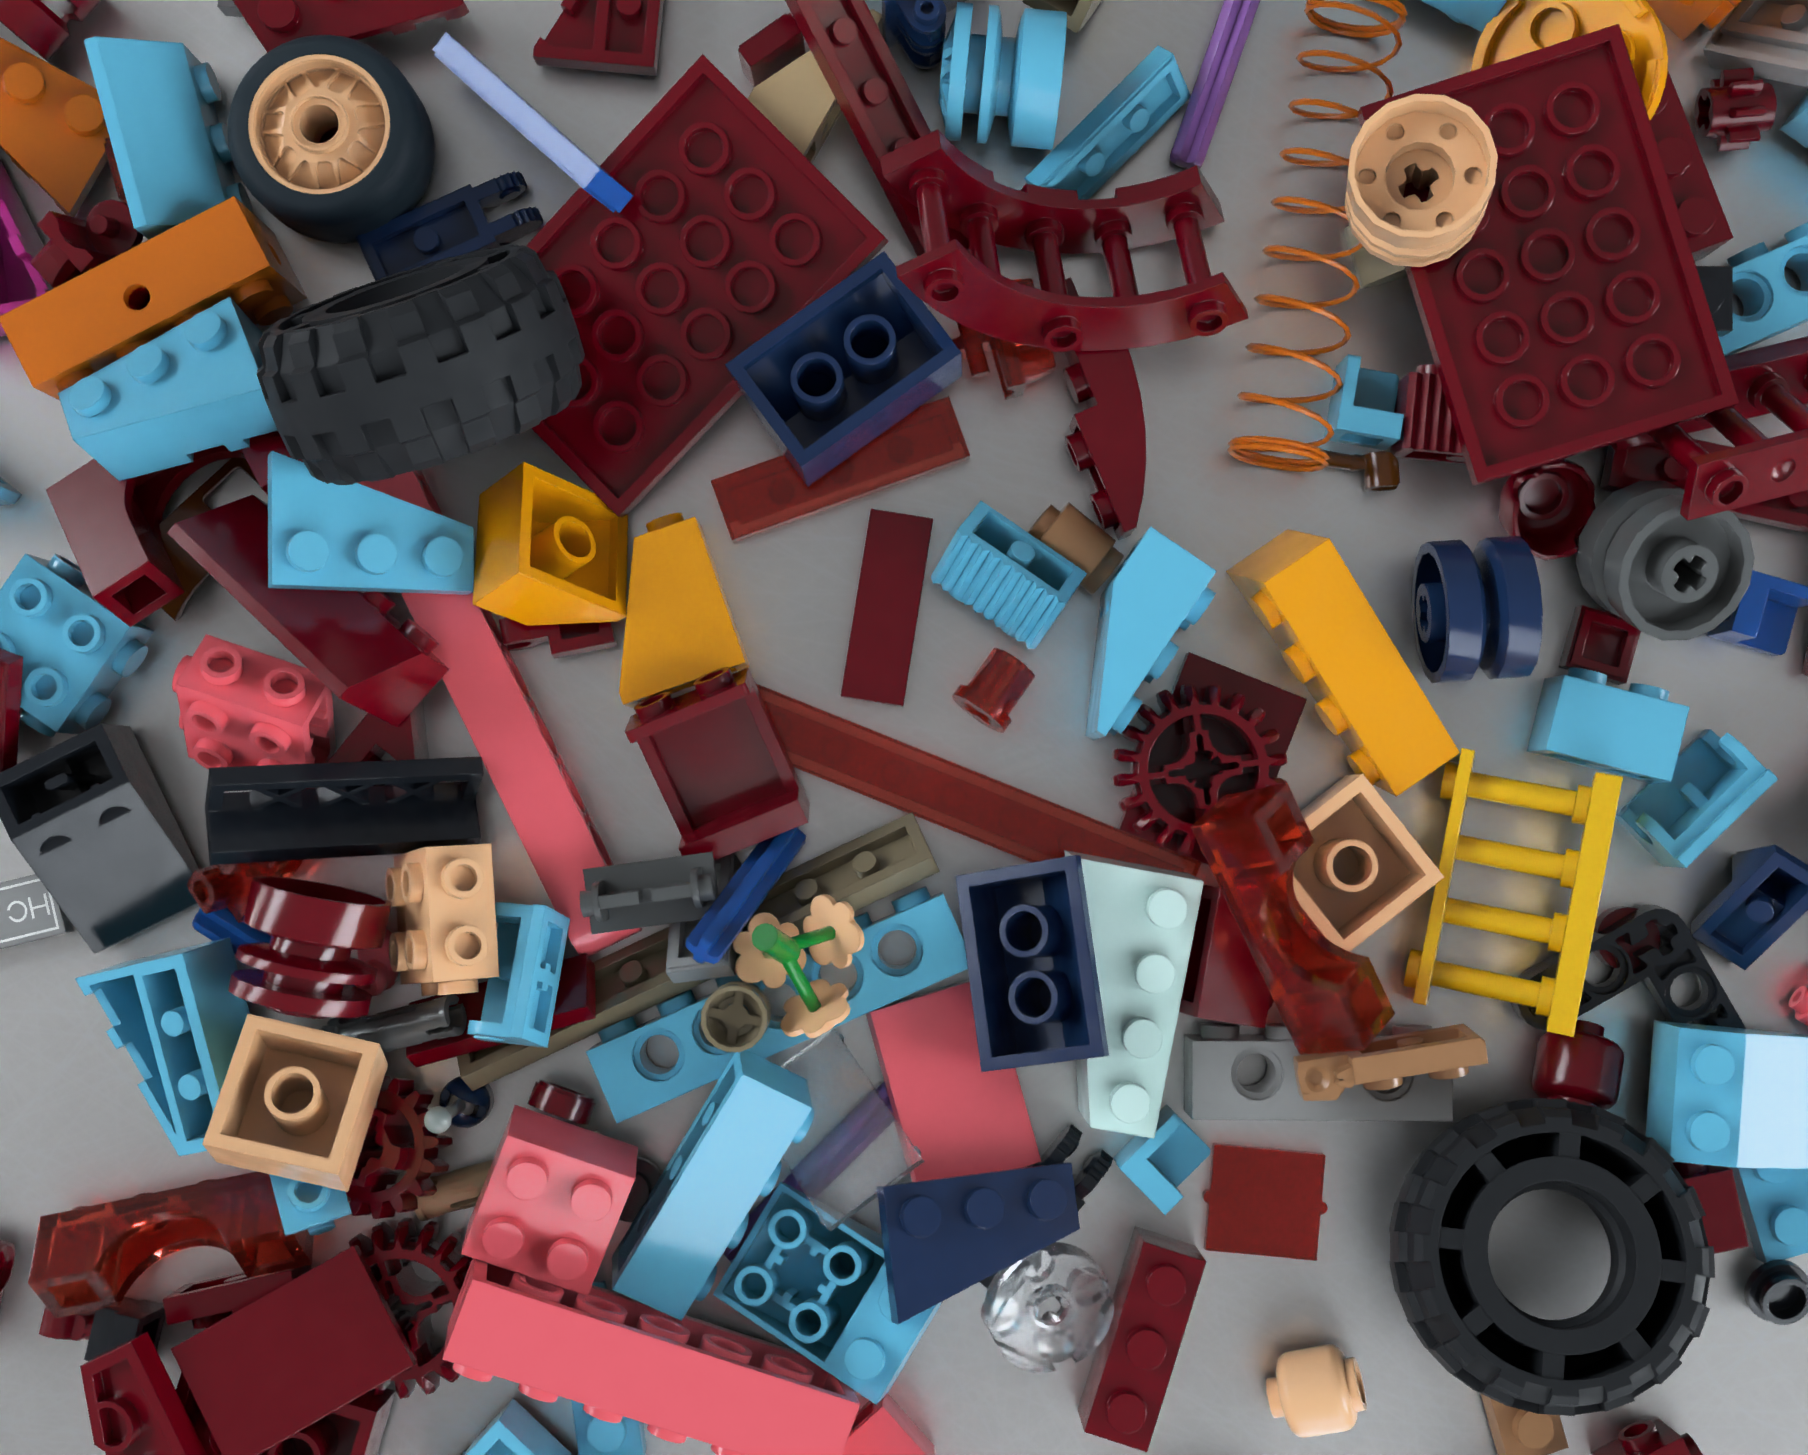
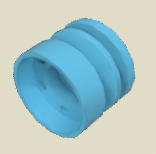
[938,2,1067,150]

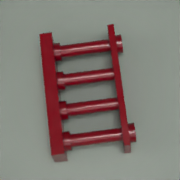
[1610,336,1808,521]

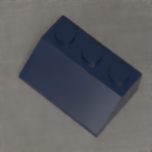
[725,251,962,486]
[955,855,1109,1072]

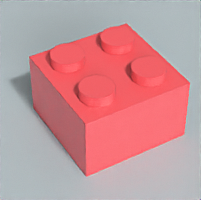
[461,1105,638,1296]

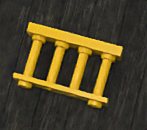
[1404,748,1623,1037]

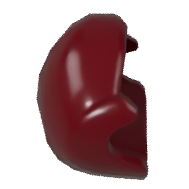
[1499,459,1596,561]

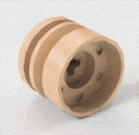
[1344,94,1498,267]

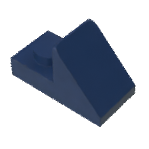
[1691,845,1808,970]

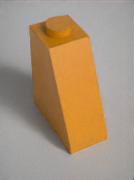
[619,513,750,708]

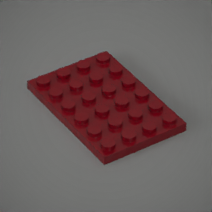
[1357,24,1739,486]
[526,54,889,517]

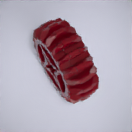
[1111,683,1287,857]
[337,1218,472,1399]

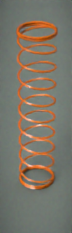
[1227,0,1407,472]

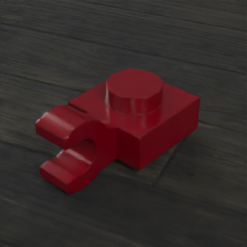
[499,618,617,659]

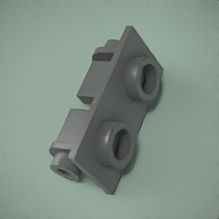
[580,851,719,934]

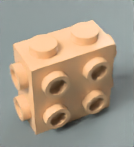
[385,843,500,996]

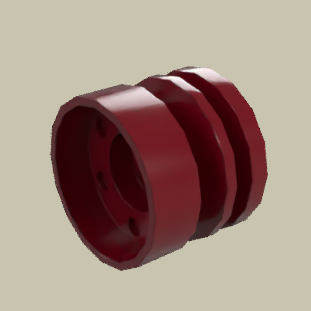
[228,876,392,1019]

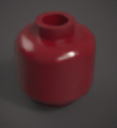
[1531,1020,1624,1110]

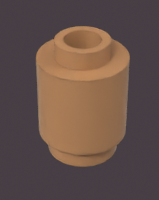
[1028,502,1124,595]

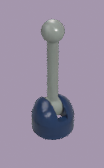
[424,1076,494,1134]

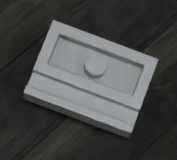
[1703,0,1808,87]

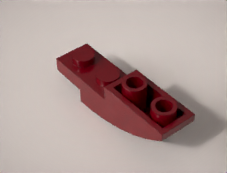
[1063,277,1146,540]

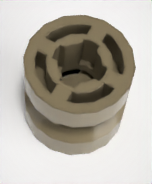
[701,981,771,1052]

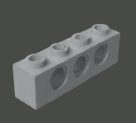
[1184,1023,1453,1121]

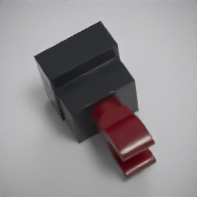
[39,1295,166,1361]

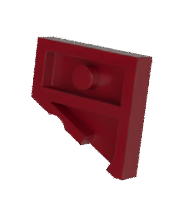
[533,0,664,76]

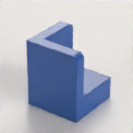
[1707,570,1808,656]

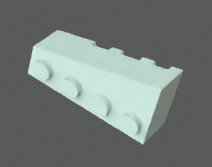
[1064,850,1204,1139]

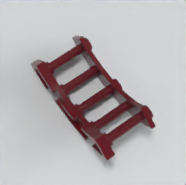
[880,129,1249,352]

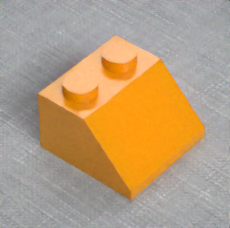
[473,462,628,626]

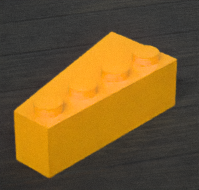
[1226,529,1460,797]

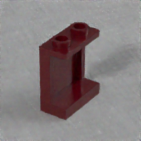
[625,667,810,861]

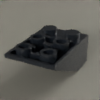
[0,723,212,954]

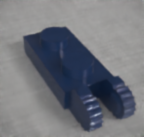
[356,171,544,281]

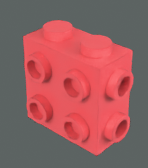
[172,634,336,789]

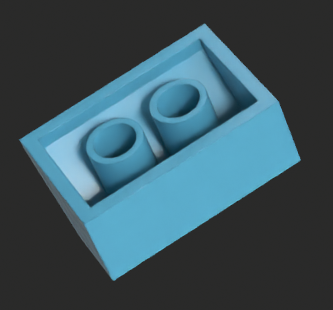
[84,36,254,239]

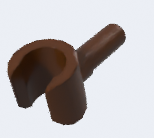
[1311,450,1400,492]

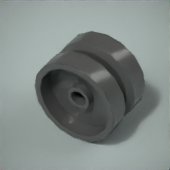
[1576,481,1755,641]

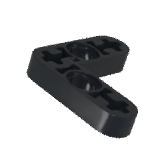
[1511,905,1746,1030]

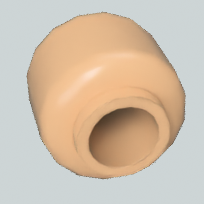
[1266,1344,1367,1438]

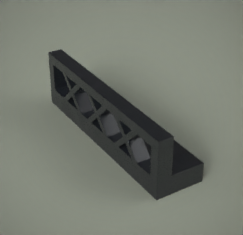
[205,757,484,865]

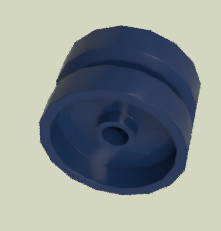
[1412,536,1543,683]

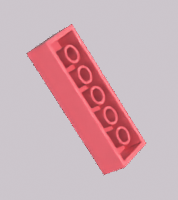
[443,1258,860,1455]

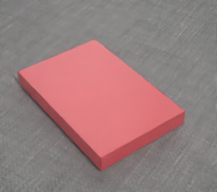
[866,980,1042,1182]

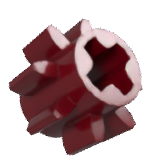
[1694,67,1777,152]

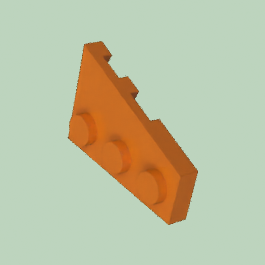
[0,37,113,218]

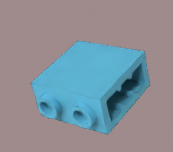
[0,553,154,737]

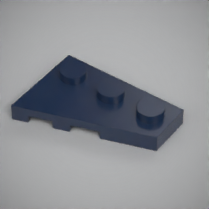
[877,1163,1080,1324]

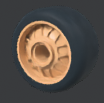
[228,35,435,243]

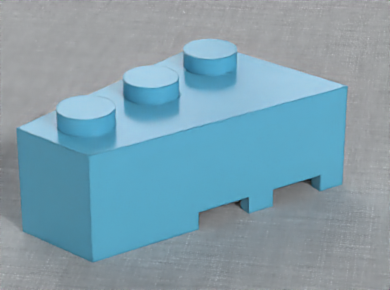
[58,296,278,481]
[75,937,250,1156]

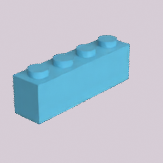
[612,1050,814,1321]

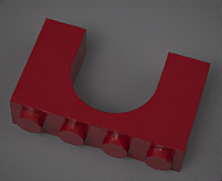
[46,431,303,627]

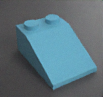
[1645,1020,1808,1169]

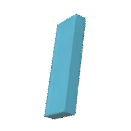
[1024,45,1191,200]

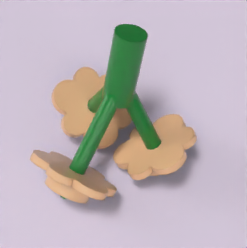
[732,894,865,1038]

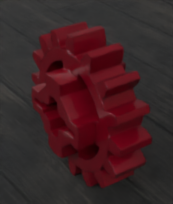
[346,1076,453,1219]

